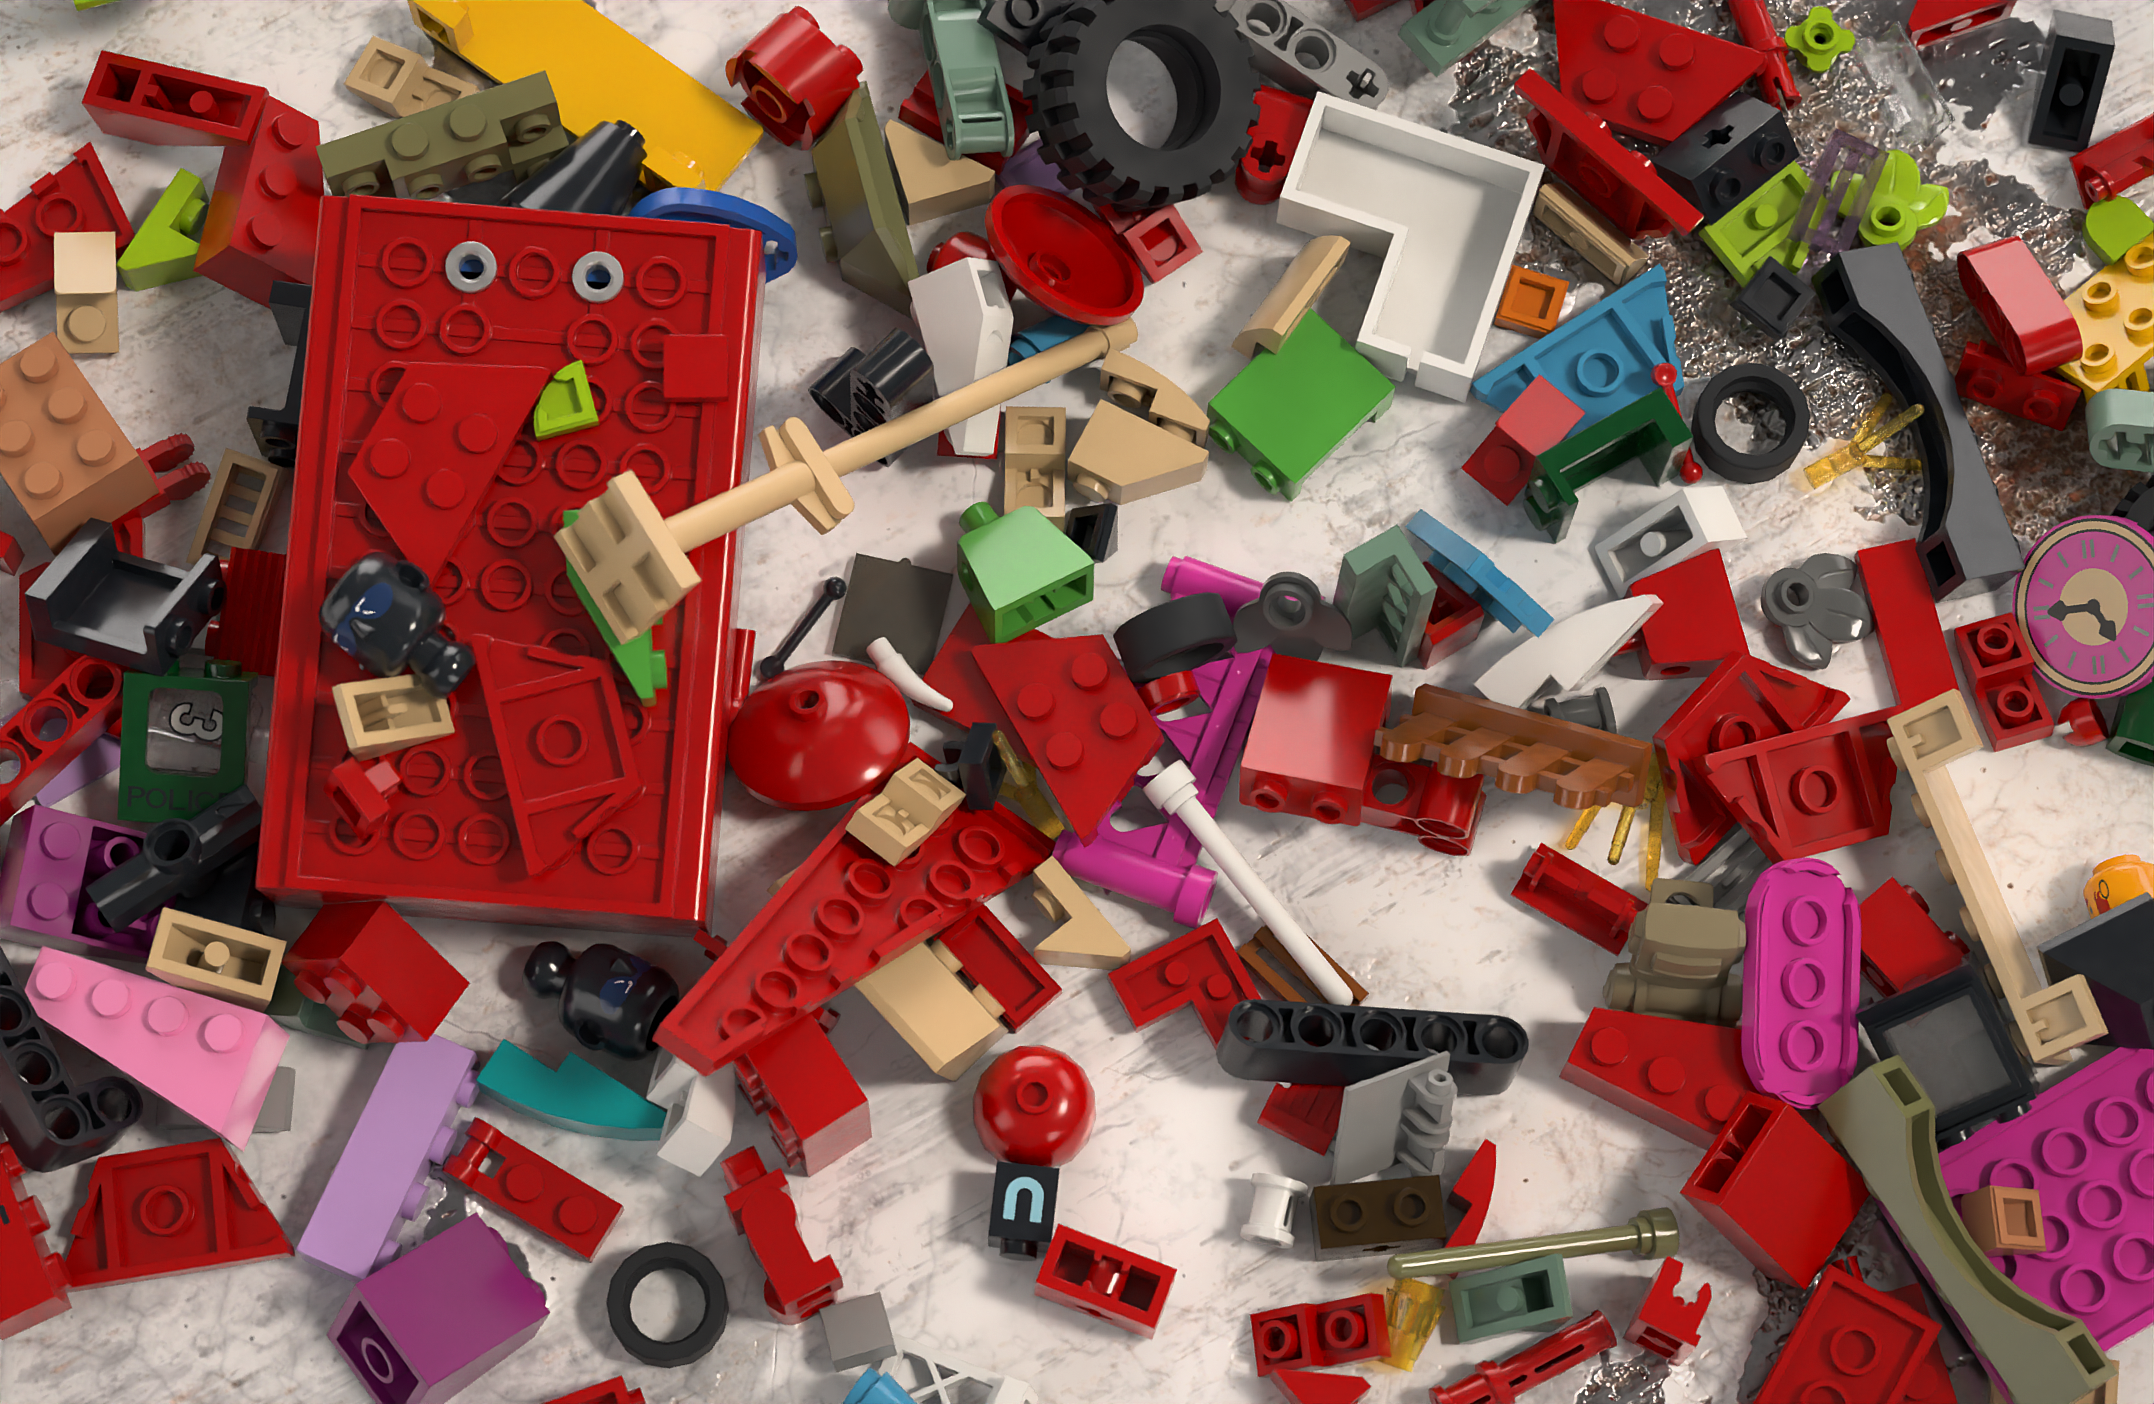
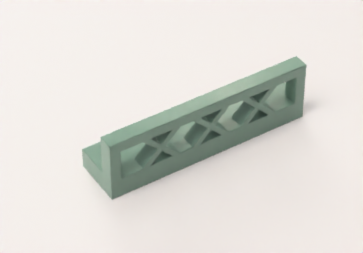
[1332,524,1437,667]

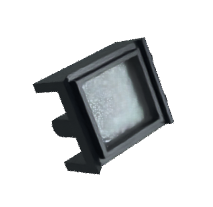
[1855,950,2040,1149]

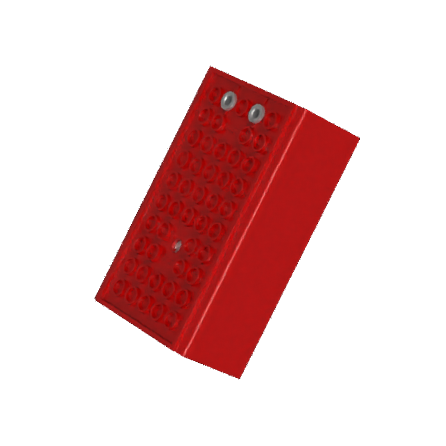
[255,194,766,938]

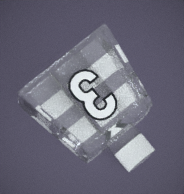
[147,659,270,775]

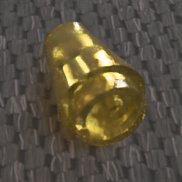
[1376,1278,1446,1372]

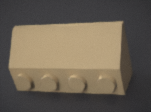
[767,866,1009,1082]

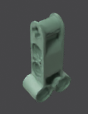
[888,0,1014,161]

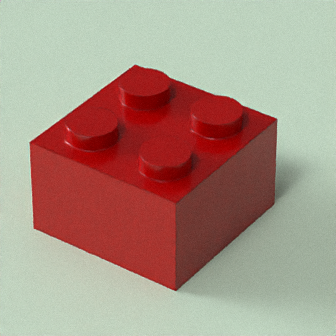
[281,900,470,1044]

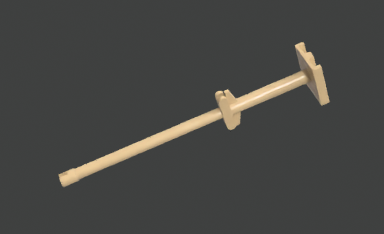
[554,317,1138,645]

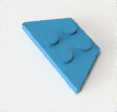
[1470,264,1684,441]
[1405,509,1555,638]

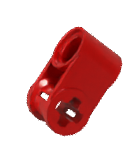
[1234,84,1314,205]

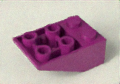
[0,804,177,964]

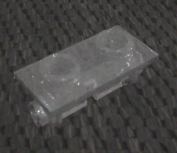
[1852,21,1955,151]

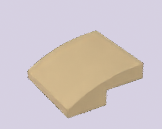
[1231,235,1351,360]

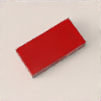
[933,904,1062,1034]

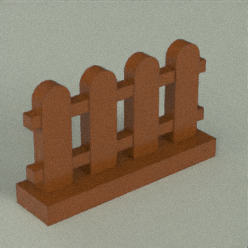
[1373,683,1653,810]

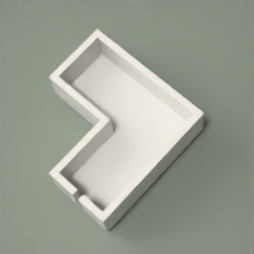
[1276,91,1545,403]

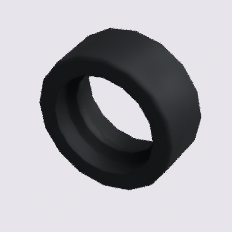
[1691,362,1810,484]
[1113,592,1238,683]
[606,1242,729,1368]

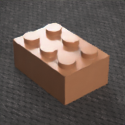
[0,332,160,557]

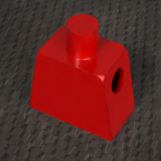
[1612,548,1750,680]

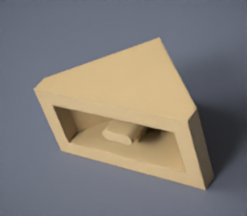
[884,119,995,226]
[332,674,455,761]

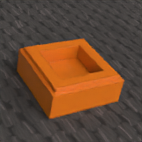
[1494,265,1569,339]

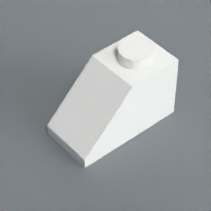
[1594,485,1748,600]

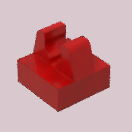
[323,757,404,841]

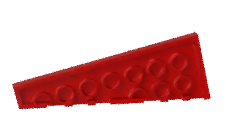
[653,742,1056,1077]

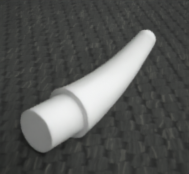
[866,637,953,712]

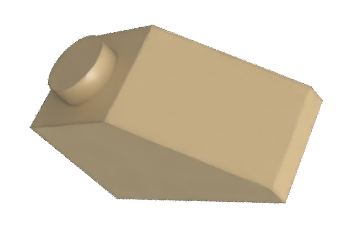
[1067,399,1209,505]
[145,907,287,1013]

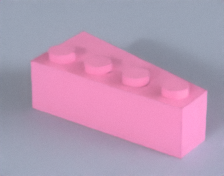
[24,946,290,1152]

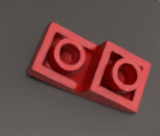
[1954,612,2055,752]
[1250,1293,1392,1378]

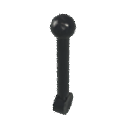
[760,577,847,681]

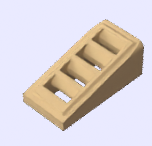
[186,448,290,565]

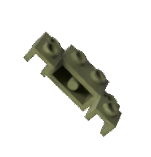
[316,70,569,200]

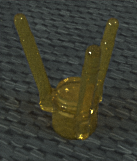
[1565,752,1666,892]

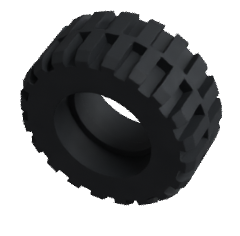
[1023,0,1261,212]

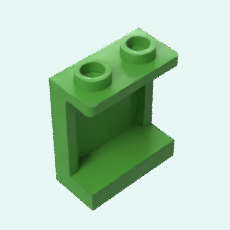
[1207,308,1396,502]

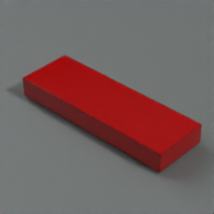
[1854,538,1960,711]

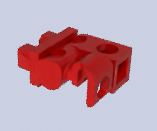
[720,1146,844,1325]

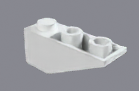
[907,257,1014,456]

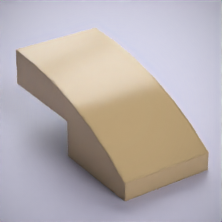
[344,36,481,119]
[1004,406,1066,532]
[845,758,966,867]

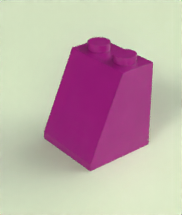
[326,1212,551,1404]

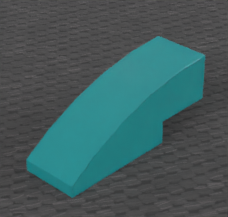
[476,1039,667,1141]

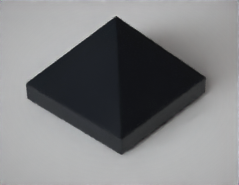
[1065,503,1118,564]

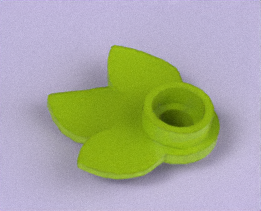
[1830,149,1949,251]

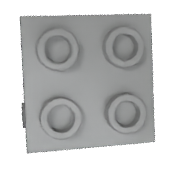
[1330,1051,1457,1185]

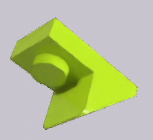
[116,168,210,292]

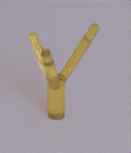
[1803,393,1924,490]
[992,730,1066,840]

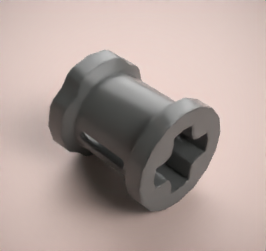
[1543,687,1617,734]

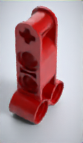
[1244,746,1487,856]

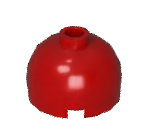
[972,1045,1096,1167]

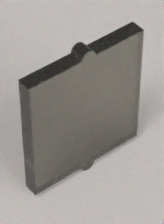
[832,553,954,675]

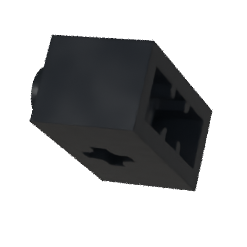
[1650,90,1800,226]

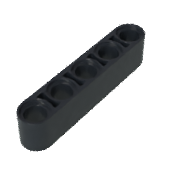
[1216,999,1529,1096]

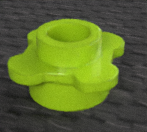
[1784,6,1855,73]

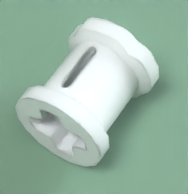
[1240,1173,1308,1249]

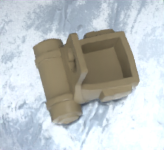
[1602,878,1746,1028]

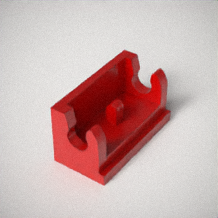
[1623,1256,1712,1366]

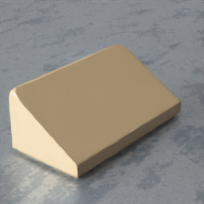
[1533,182,1648,287]

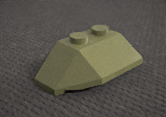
[804,81,920,320]

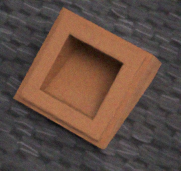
[1961,1185,2046,1257]

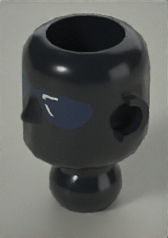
[318,552,477,699]
[522,941,680,1061]

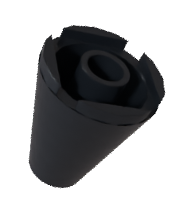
[494,120,647,216]

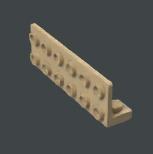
[1887,689,2109,1066]

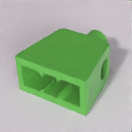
[957,502,1094,644]

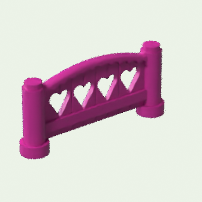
[1052,556,1326,929]

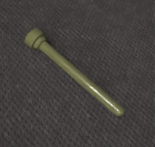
[1387,1207,1679,1280]

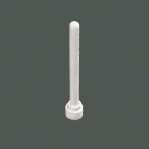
[1142,759,1353,1005]

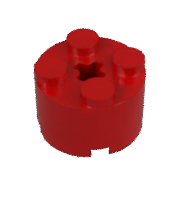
[725,6,863,150]

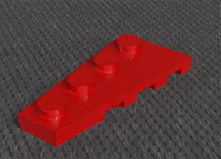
[0,141,136,313]

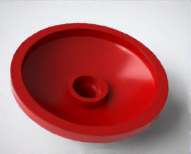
[985,184,1144,326]
[727,660,910,811]

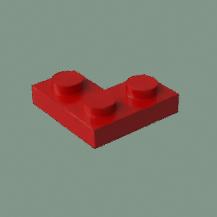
[1107,918,1262,1050]

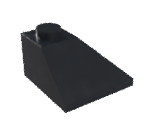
[2037,892,2154,1050]

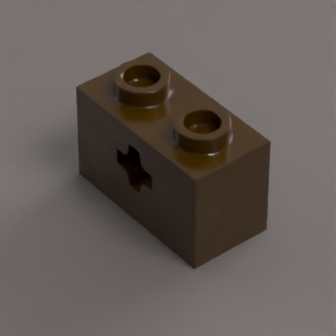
[1309,1175,1447,1262]

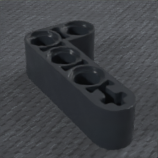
[808,328,934,467]
[0,947,143,1173]

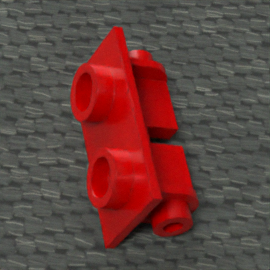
[2069,112,2154,210]
[1954,339,2082,431]
[1510,843,1648,957]

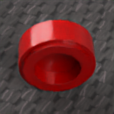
[1137,671,1200,716]

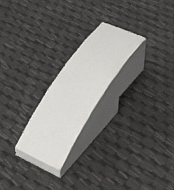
[1474,595,1664,710]
[646,975,735,1177]

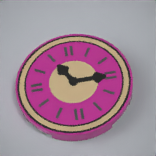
[2012,515,2154,699]

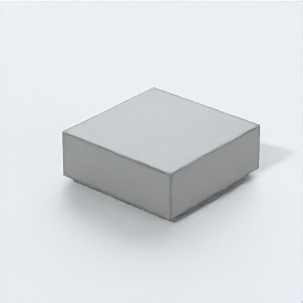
[819,1292,897,1373]

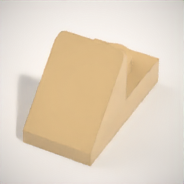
[54,232,119,354]
[1031,855,1131,971]

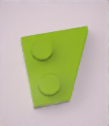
[1698,160,1829,288]

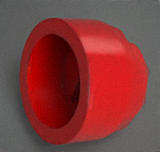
[2057,697,2109,747]

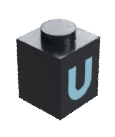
[988,1161,1060,1261]

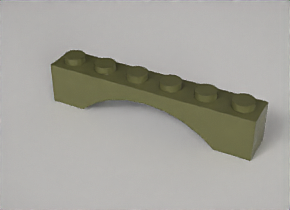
[1817,1054,2119,1404]

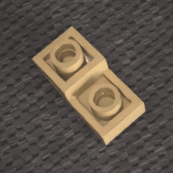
[1100,348,1210,449]

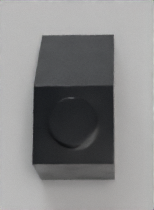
[2027,9,2115,153]

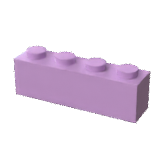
[296,1033,481,1284]

